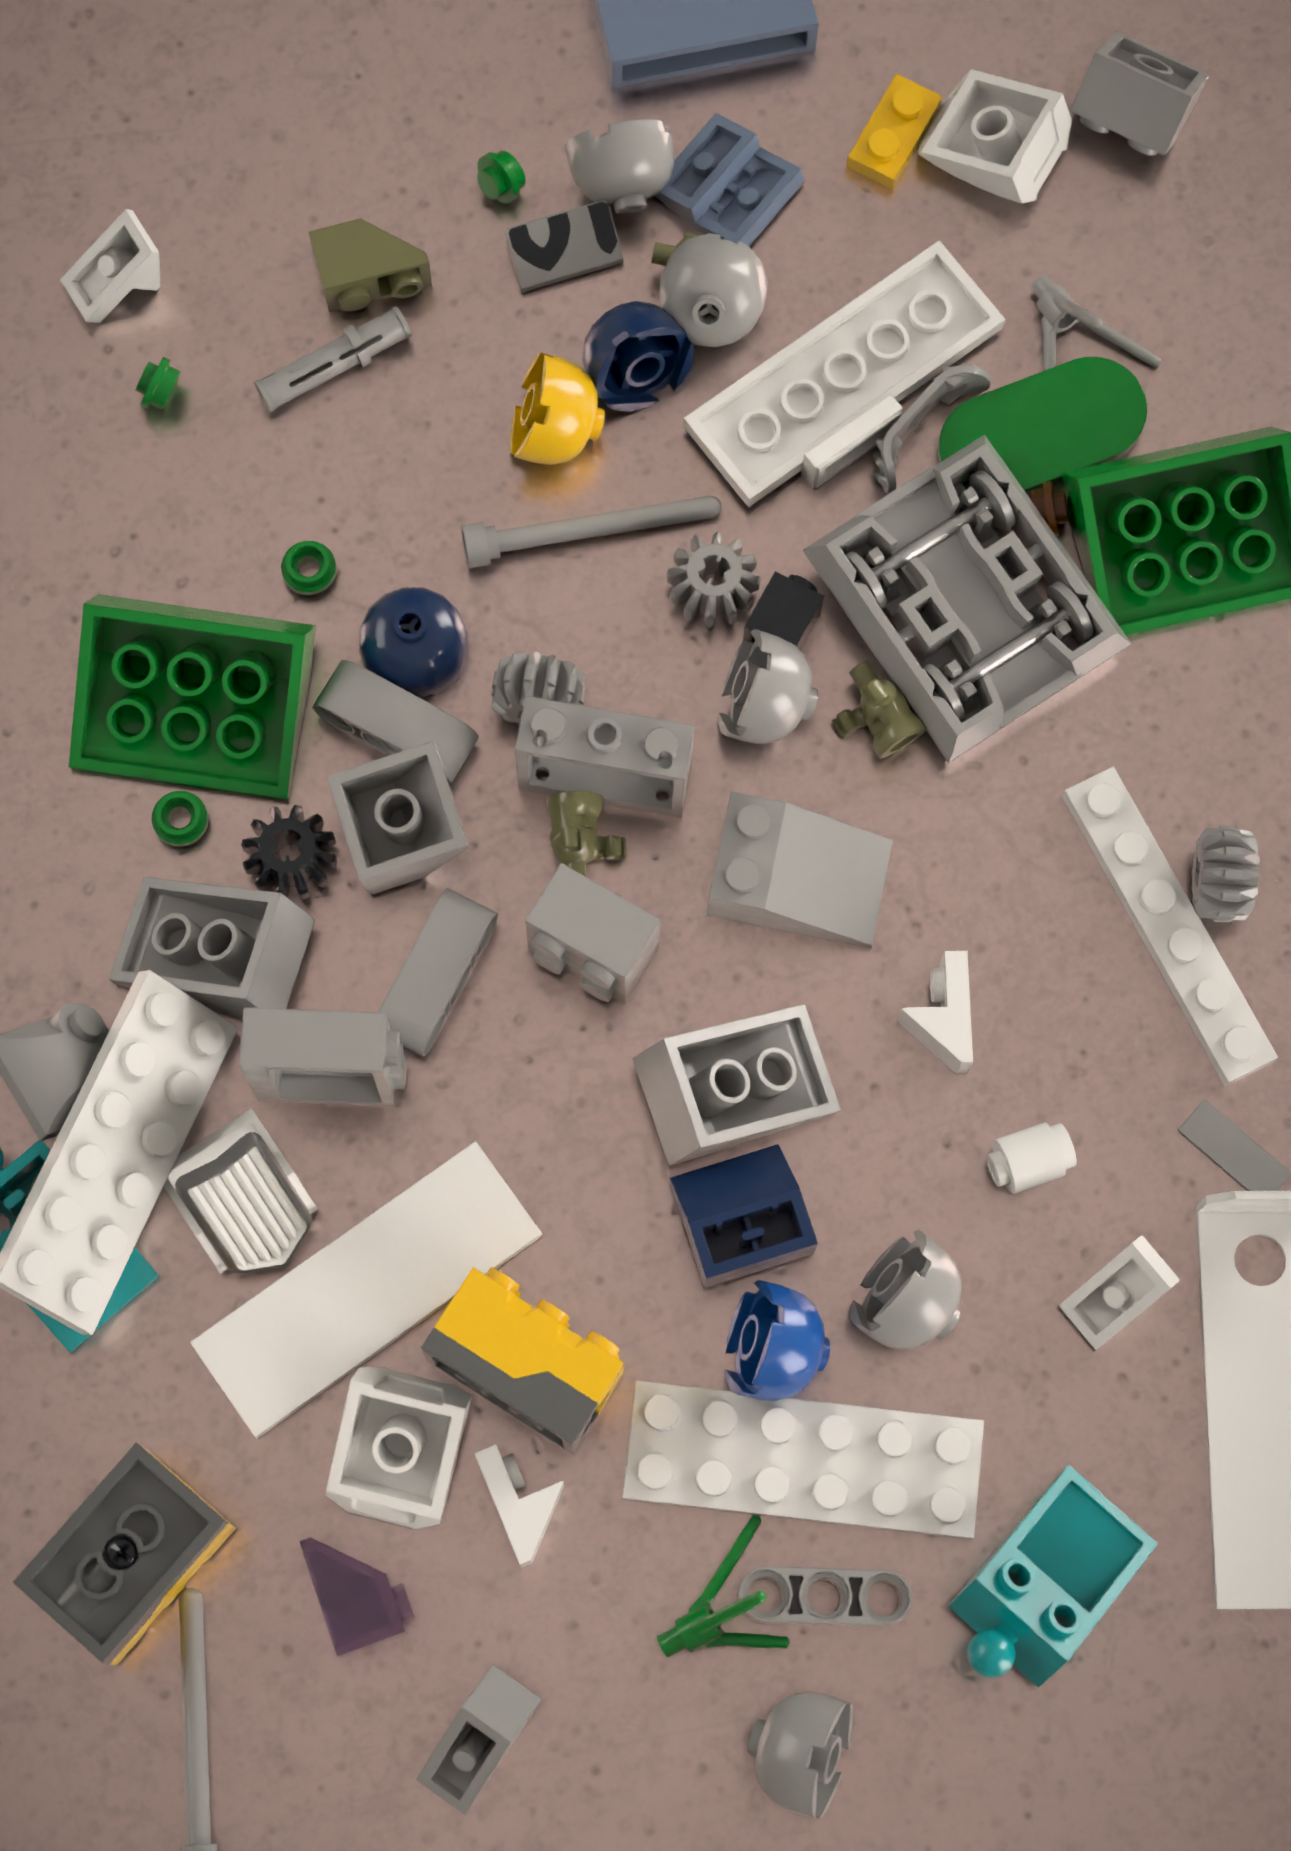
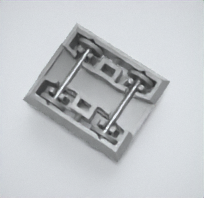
[803,434,1131,763]

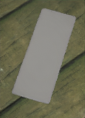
[1179,1100,1291,1191]

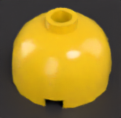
[510,352,605,465]

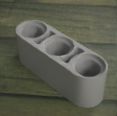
[312,660,479,785]
[378,888,499,1056]
[737,1567,912,1627]

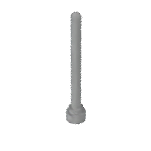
[461,496,722,569]
[179,1588,217,1851]

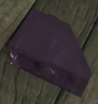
[299,1537,415,1658]

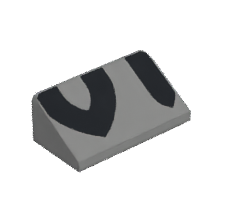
[505,200,624,292]

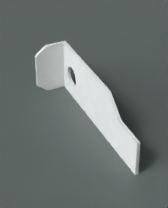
[1196,1191,1291,1609]

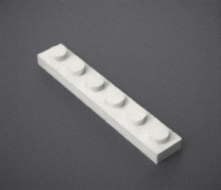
[1062,766,1278,1087]

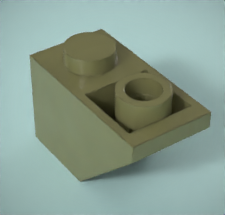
[308,218,432,312]

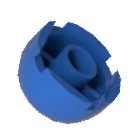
[725,1280,830,1401]

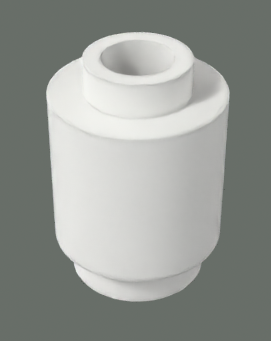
[986,1122,1077,1194]

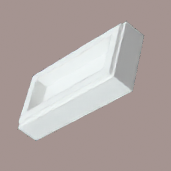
[801,394,903,489]

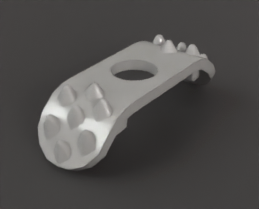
[873,363,991,494]

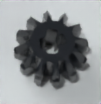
[241,804,337,899]

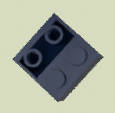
[669,1144,818,1288]

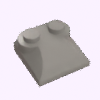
[0,1003,109,1141]

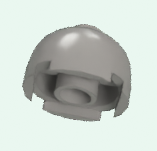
[565,120,674,214]
[659,234,768,348]
[718,629,818,744]
[850,1230,961,1350]
[748,1691,853,1819]

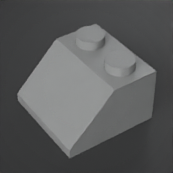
[1070,31,1210,156]
[327,740,469,895]

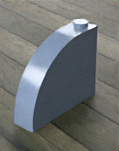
[591,0,819,89]

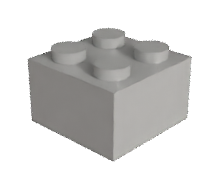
[525,863,661,1004]

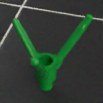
[657,1515,790,1657]

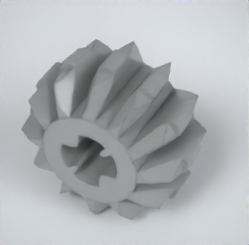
[667,531,760,628]
[491,651,586,724]
[1191,826,1260,923]

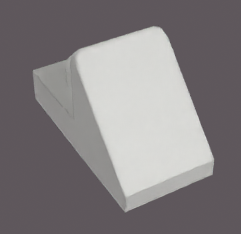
[60,209,160,323]
[897,951,973,1074]
[1059,1235,1180,1350]
[474,1444,564,1568]

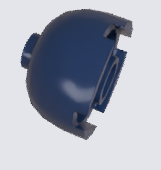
[583,301,694,412]
[359,587,468,697]

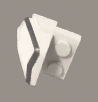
[164,1108,318,1273]

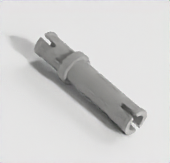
[254,306,412,412]

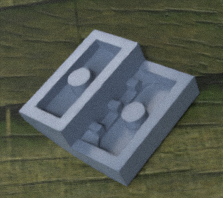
[654,113,805,246]

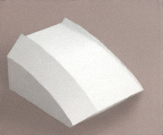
[918,69,1072,204]
[326,1367,472,1529]

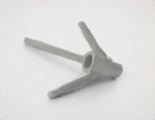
[1031,275,1161,371]

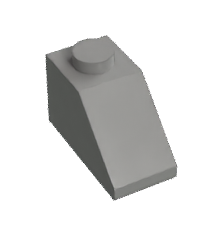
[416,1665,542,1815]

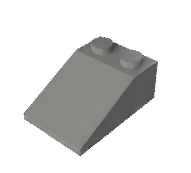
[707,791,893,948]
[108,877,315,1019]
[633,1004,842,1166]

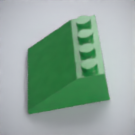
[1062,426,1291,635]
[68,594,316,799]

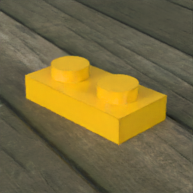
[846,73,943,190]

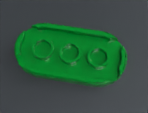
[937,356,1147,494]

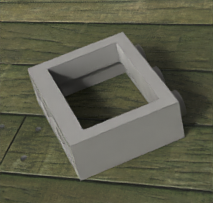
[515,696,695,818]
[239,1008,407,1106]

